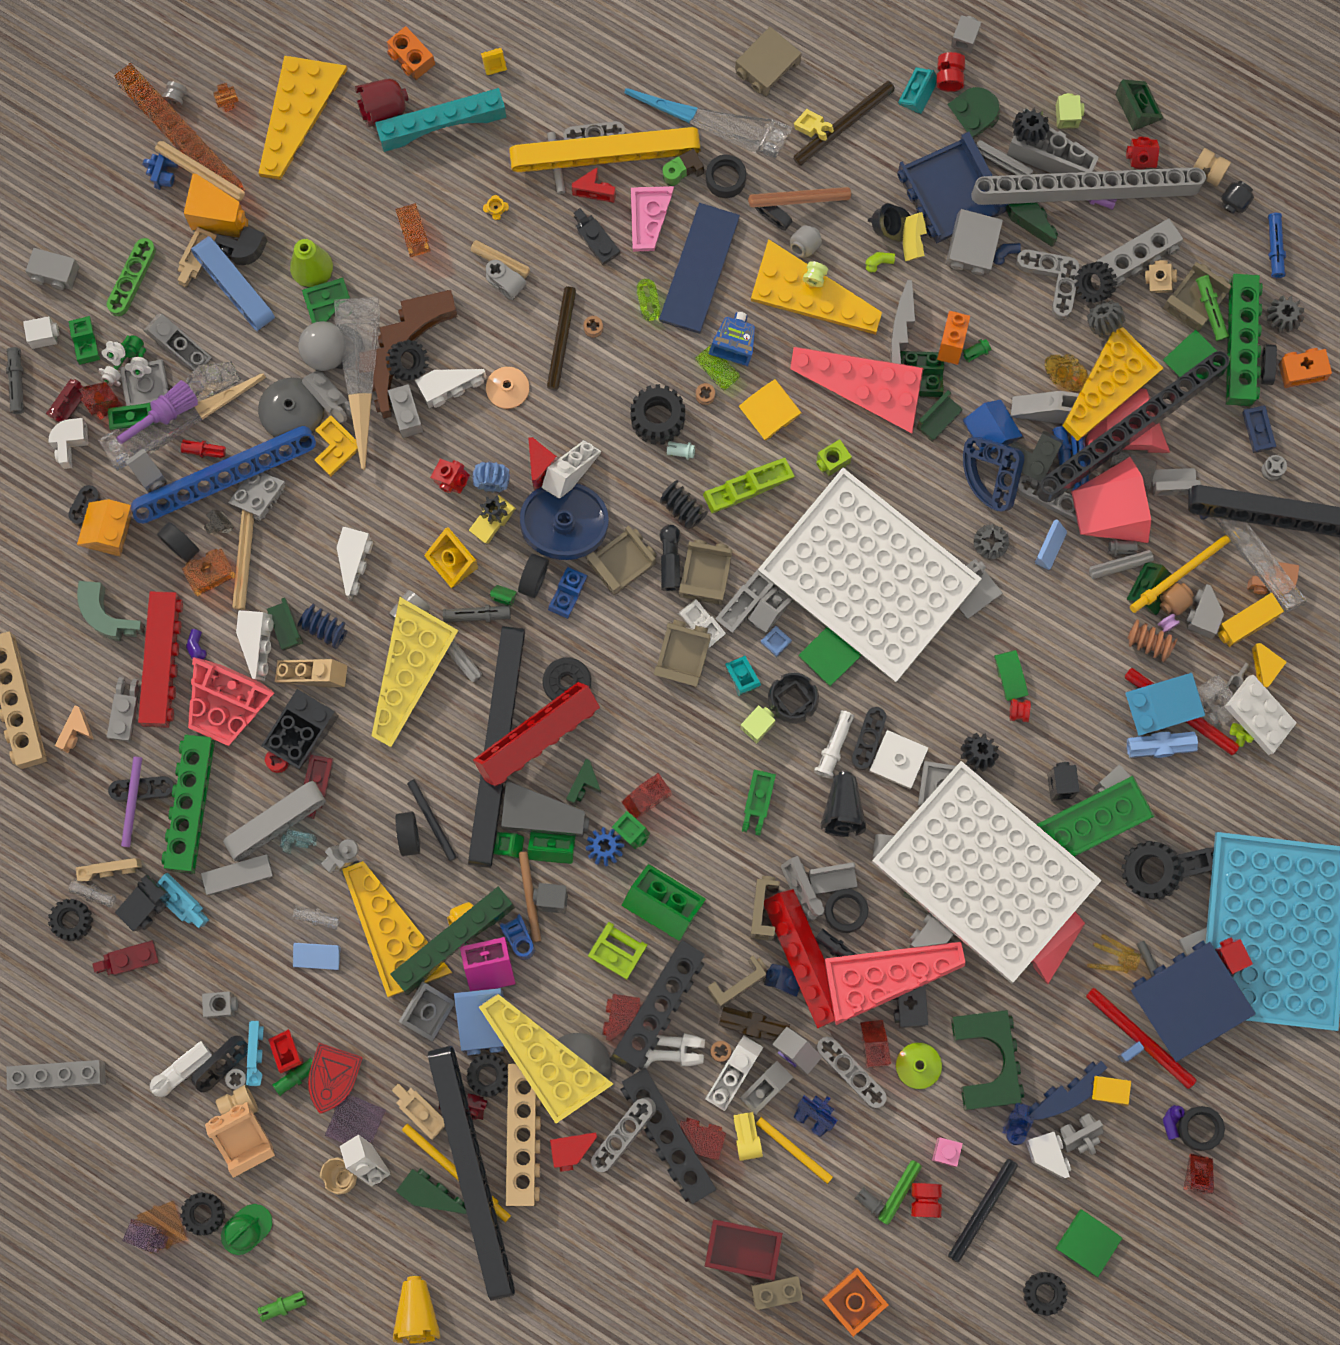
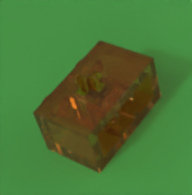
[395,203,430,257]
[181,548,236,596]

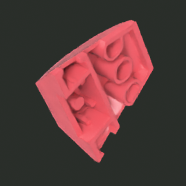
[1085,389,1170,453]
[1071,457,1151,543]
[188,657,275,746]
[1031,912,1085,984]

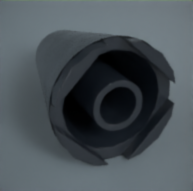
[821,771,866,837]

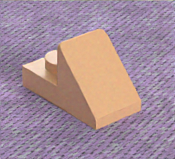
[55,706,94,753]

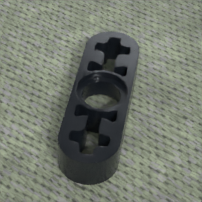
[851,707,886,770]
[108,776,175,802]
[191,1035,248,1092]

